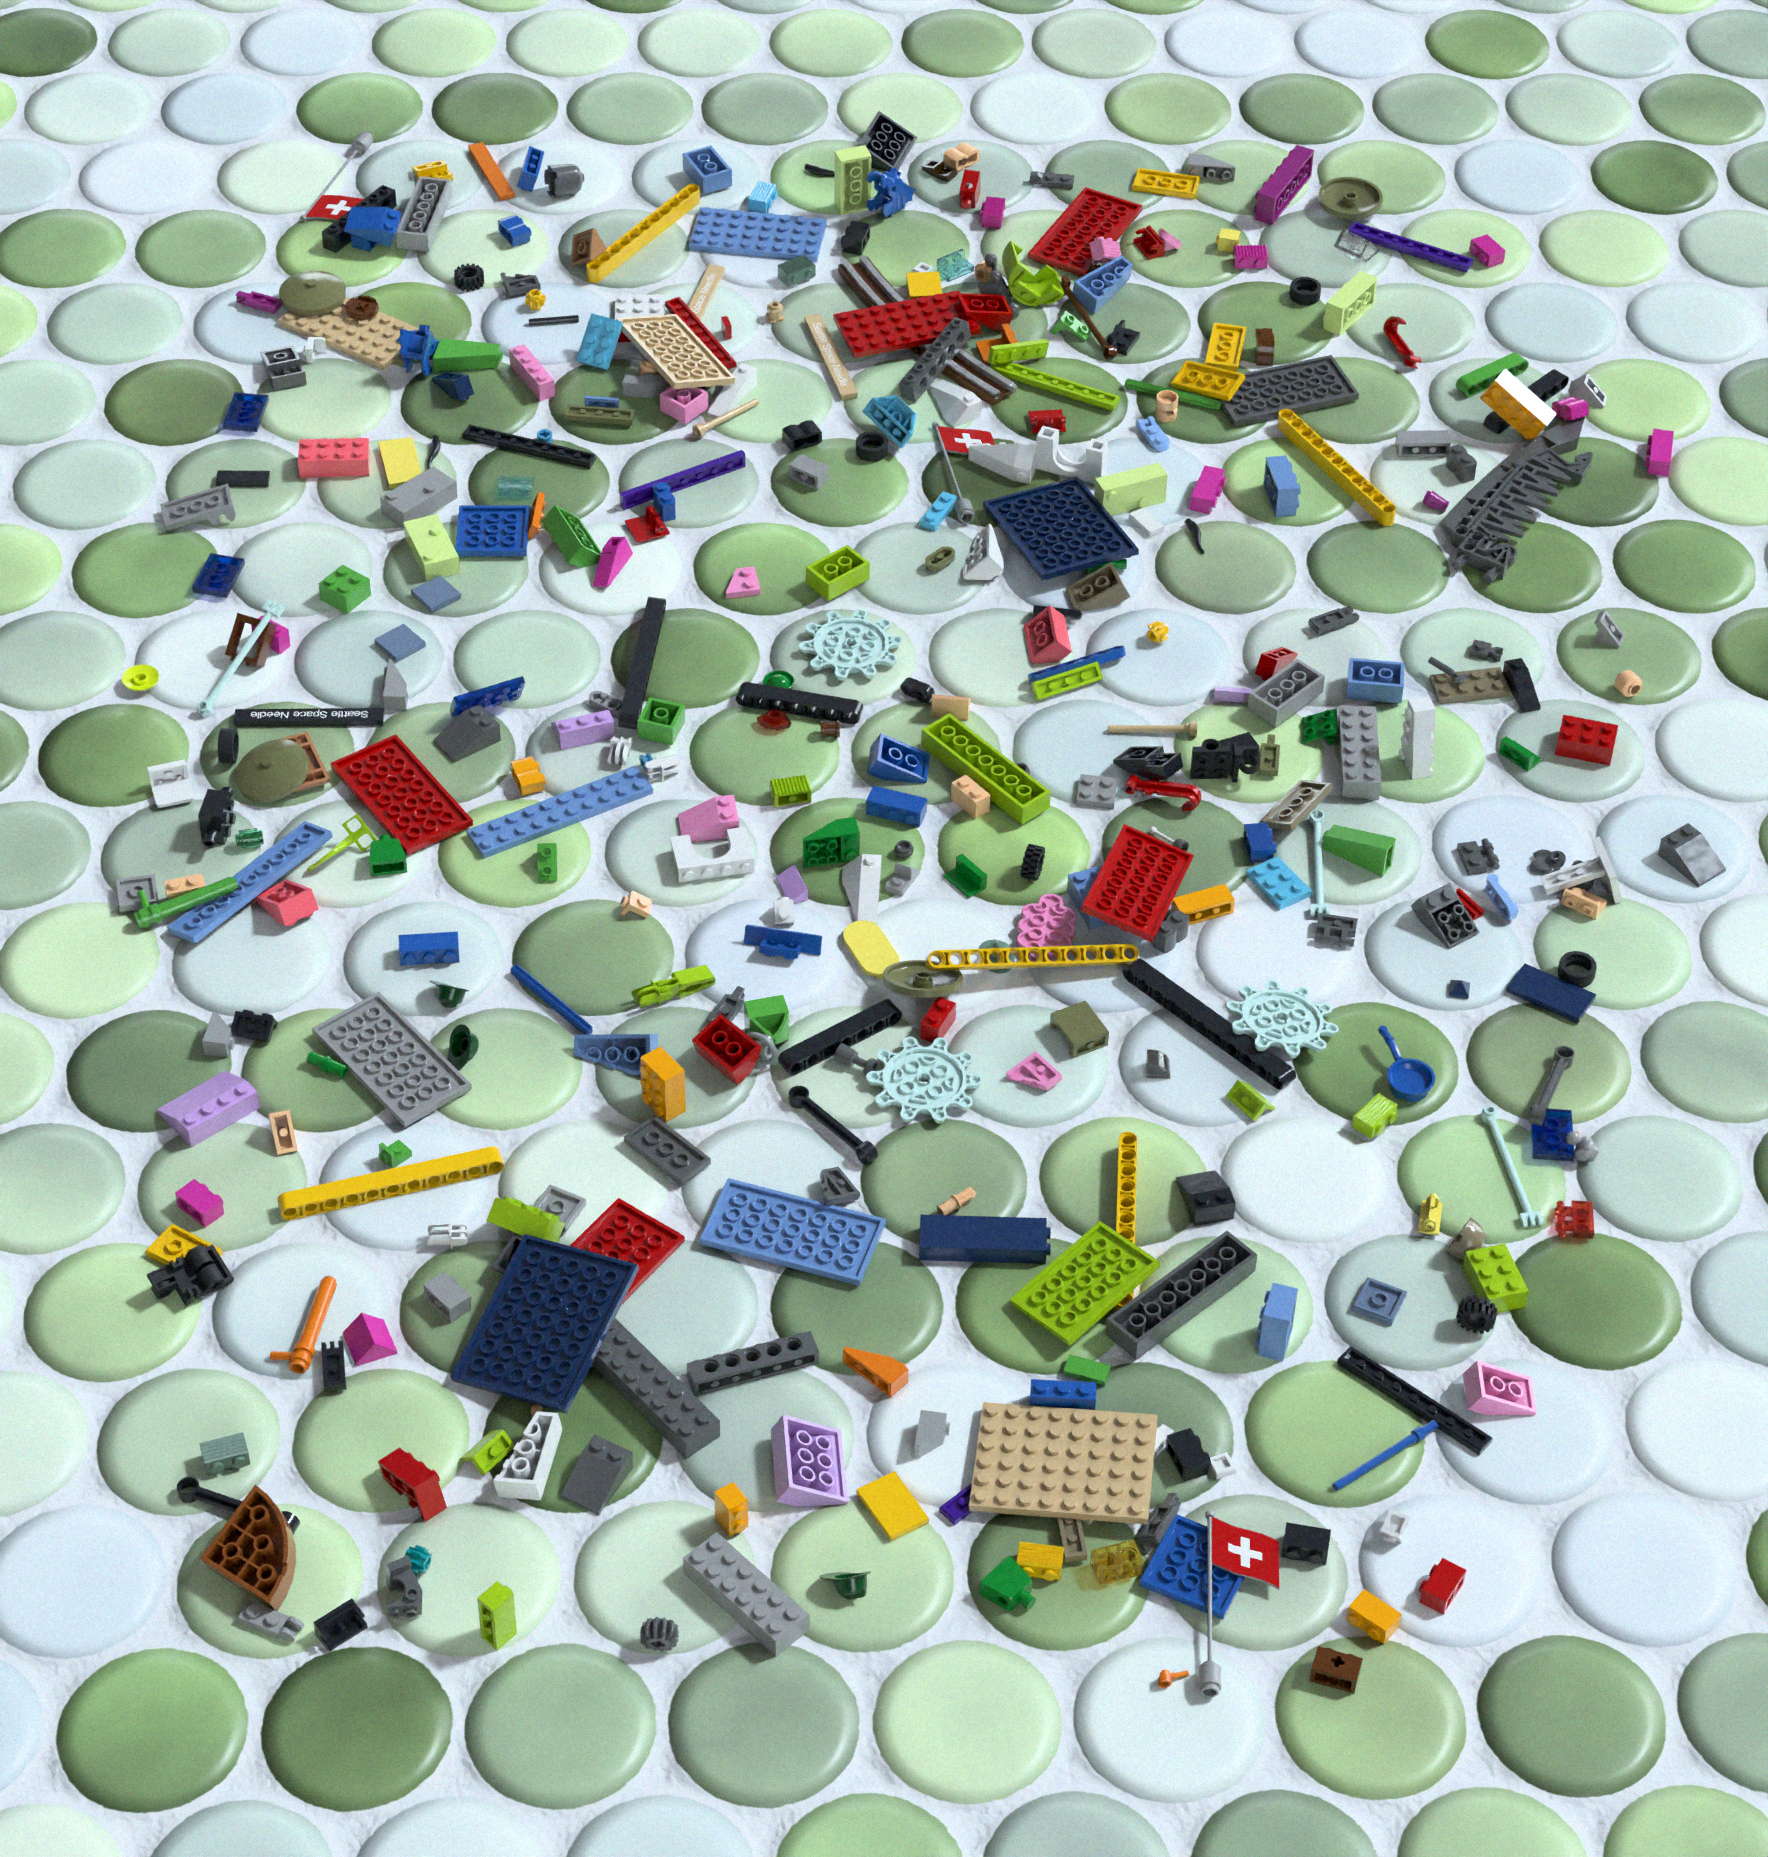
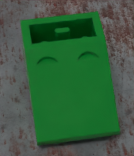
[803,817,860,868]

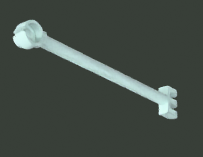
[197,599,285,717]
[1309,809,1330,918]
[1480,1105,1544,1228]

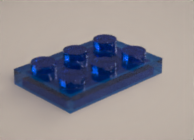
[223,392,269,432]
[192,553,245,598]
[1530,1107,1575,1161]

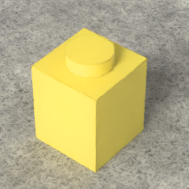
[1215,228,1241,253]

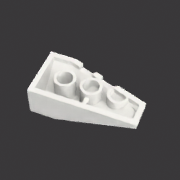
[707,363,757,418]
[968,441,1037,484]
[963,524,1004,580]
[842,854,882,924]

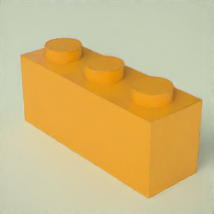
[1171,884,1235,925]

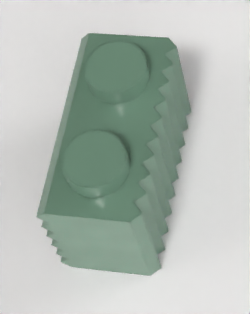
[778,254,816,287]
[199,1432,250,1475]

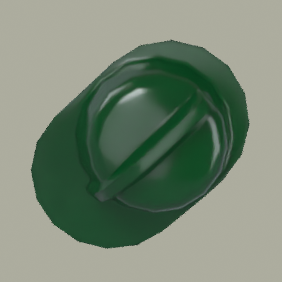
[429,980,469,1008]
[447,1024,479,1071]
[819,1571,871,1599]

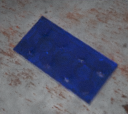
[449,676,526,717]

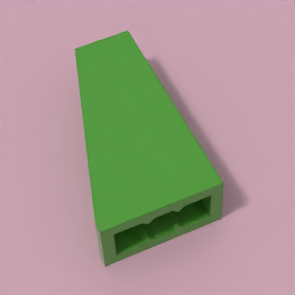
[433,338,503,372]
[1322,825,1396,877]

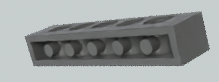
[899,317,971,402]
[687,1331,819,1396]

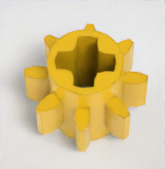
[525,289,546,310]
[1147,620,1169,644]

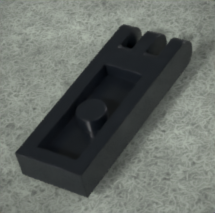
[1033,605,1083,619]
[321,1340,347,1392]

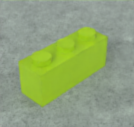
[477,1581,517,1651]

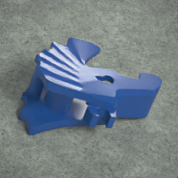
[866,167,916,218]
[397,324,439,376]

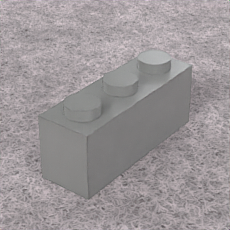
[1395,430,1451,457]

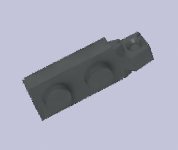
[1030,171,1074,190]
[707,986,745,1025]
[1138,1493,1182,1544]

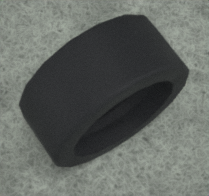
[1289,277,1321,305]
[856,431,888,462]
[218,728,239,764]
[1558,951,1597,988]

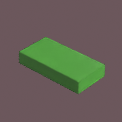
[1063,1354,1111,1386]

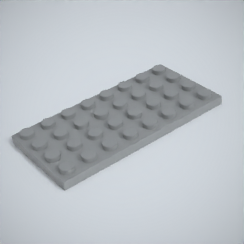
[312,992,472,1127]

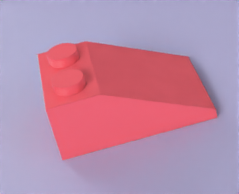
[254,879,319,927]

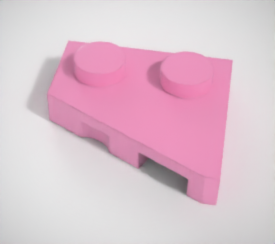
[726,567,760,599]
[1006,1051,1062,1091]

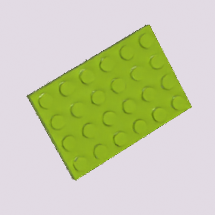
[1010,1221,1160,1346]

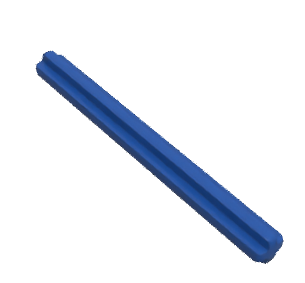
[510,964,593,1035]

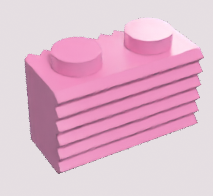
[1089,237,1121,264]

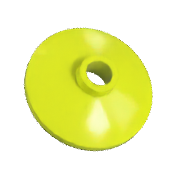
[122,665,159,691]

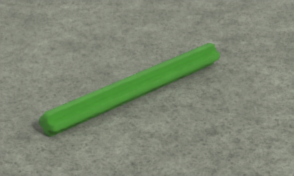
[1124,378,1221,411]

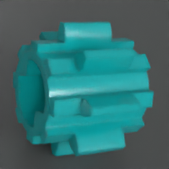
[404,1545,432,1575]

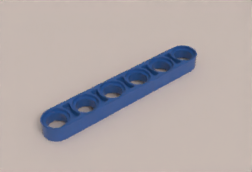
[1028,646,1126,685]

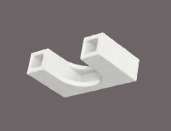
[1036,426,1108,484]
[670,827,755,883]

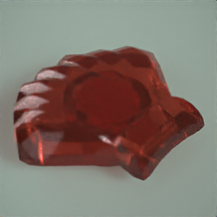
[757,709,792,731]

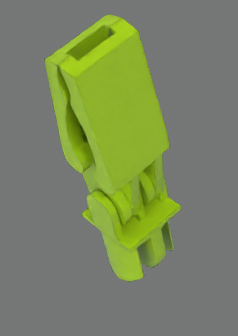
[631,965,716,1008]

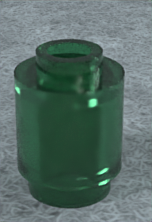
[235,828,264,849]

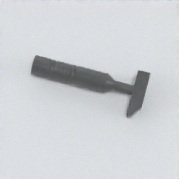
[1428,657,1468,683]

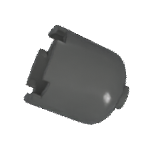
[544,164,585,198]

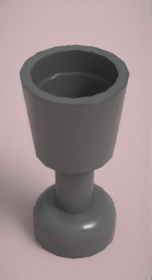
[834,1043,878,1075]

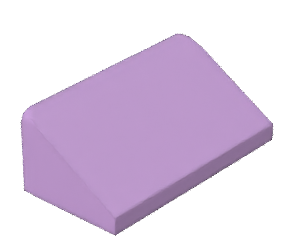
[1214,686,1251,703]
[776,865,808,904]

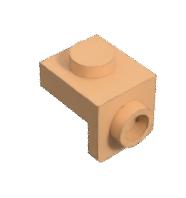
[620,891,652,918]

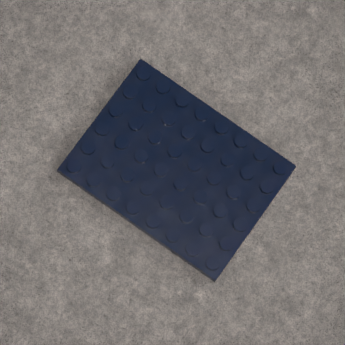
[983,477,1139,581]
[450,1234,639,1414]

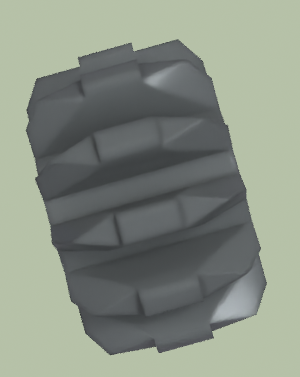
[640,1617,679,1652]

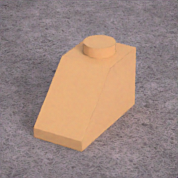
[267,1109,298,1155]

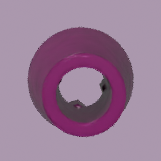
[1422,491,1449,511]

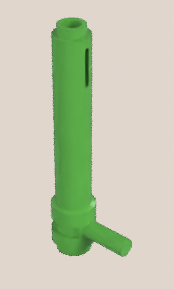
[134,877,239,928]

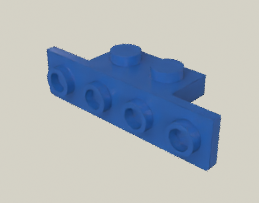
[744,924,823,960]

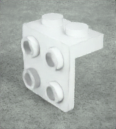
[147,759,194,808]

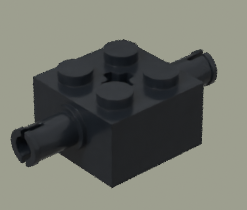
[198,787,236,848]

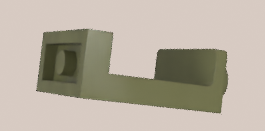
[1050,1000,1109,1058]

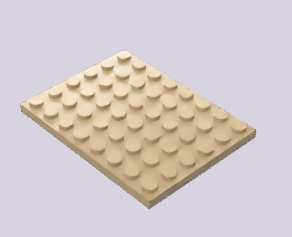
[969,1402,1158,1525]

